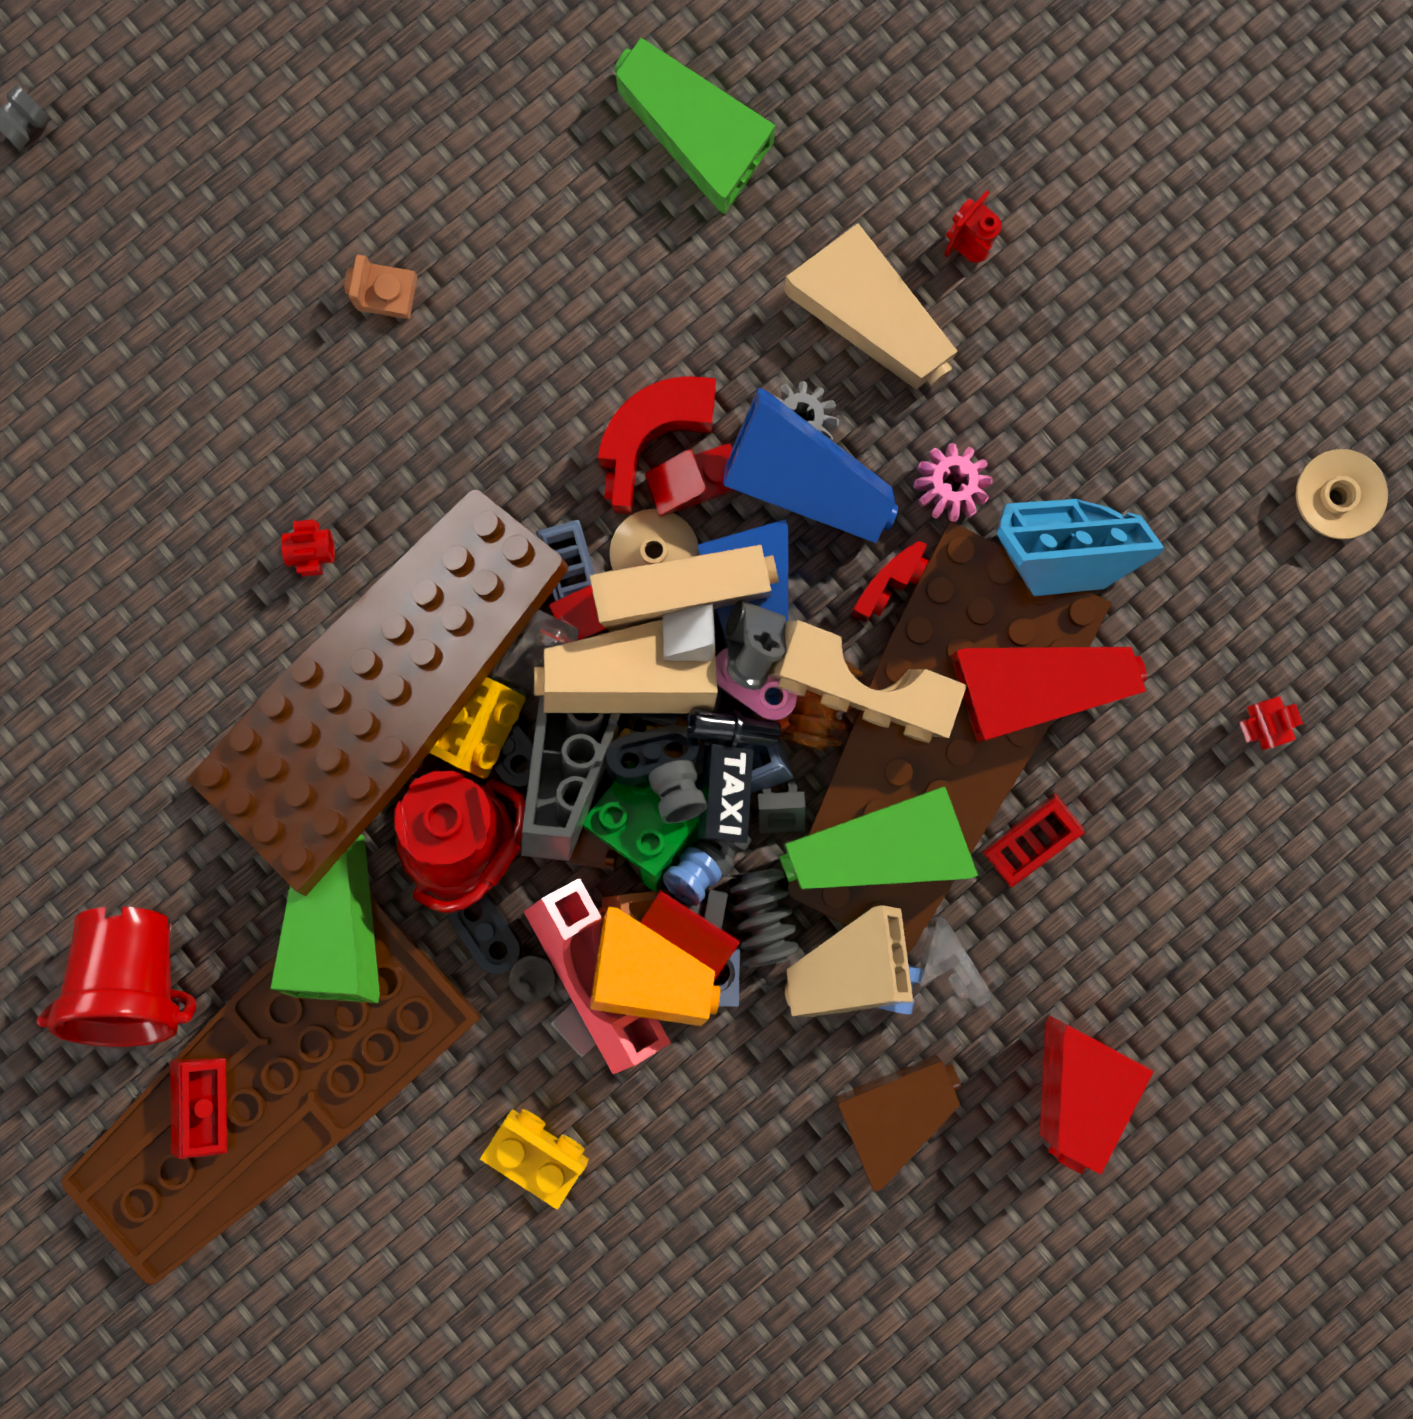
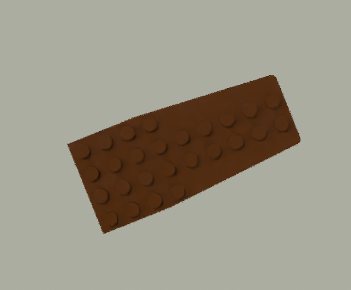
[186,490,568,896]
[787,521,1112,954]
[62,892,482,1285]

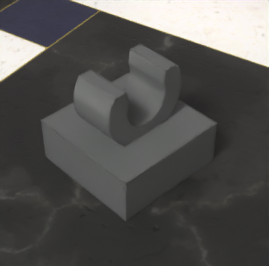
[758,780,805,833]
[683,889,728,929]

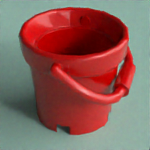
[395,771,526,913]
[36,907,197,1047]

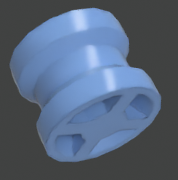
[662,847,722,906]

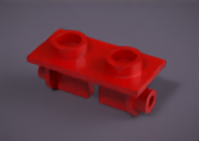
[944,190,1002,263]

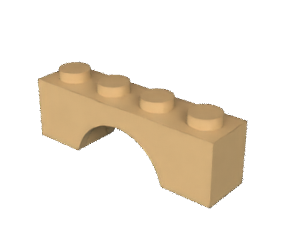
[768,620,967,743]

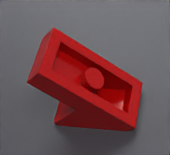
[644,443,737,517]

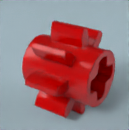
[281,519,335,577]
[1239,696,1303,750]

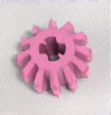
[913,443,992,522]

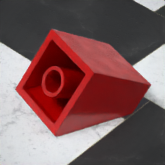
[1040,1015,1154,1175]

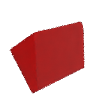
[640,890,740,981]
[170,1058,227,1159]

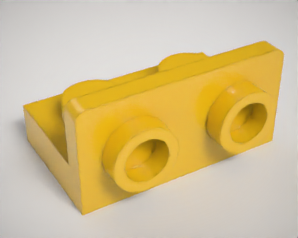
[429,677,526,779]
[480,1109,589,1210]

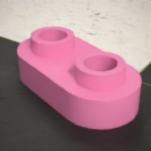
[716,648,797,721]

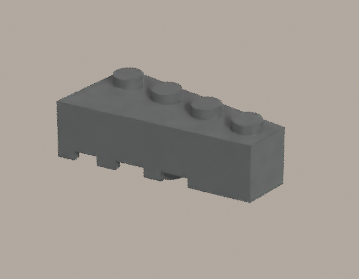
[522,695,627,861]

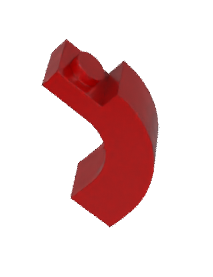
[598,376,716,515]

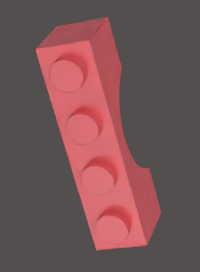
[523,878,671,1074]

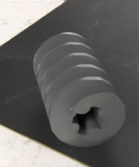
[729,868,799,968]

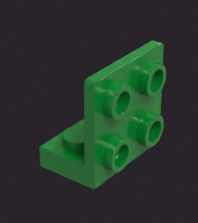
[583,761,700,893]

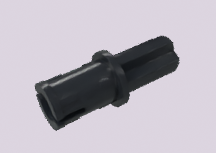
[686,708,781,747]

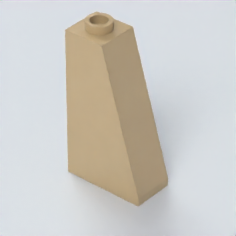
[784,223,958,389]
[590,545,779,632]
[534,620,718,713]

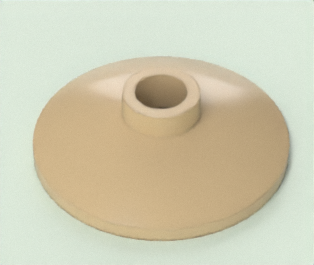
[1296,449,1388,540]
[610,509,699,571]

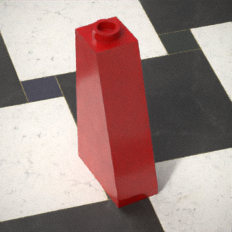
[950,647,1147,743]

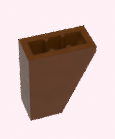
[835,1055,962,1192]

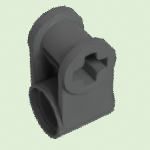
[725,600,786,690]

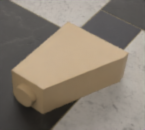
[785,905,913,1017]

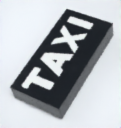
[698,744,754,844]

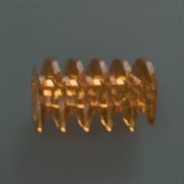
[782,661,863,753]

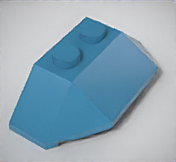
[996,499,1165,596]

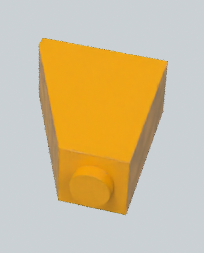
[590,907,720,1026]

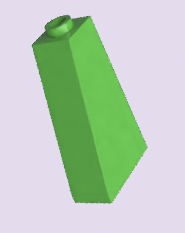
[614,38,776,214]
[779,787,978,889]
[271,835,380,1003]

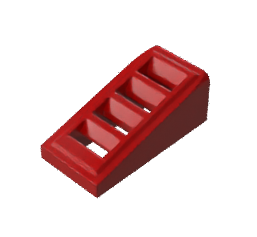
[982,792,1084,888]

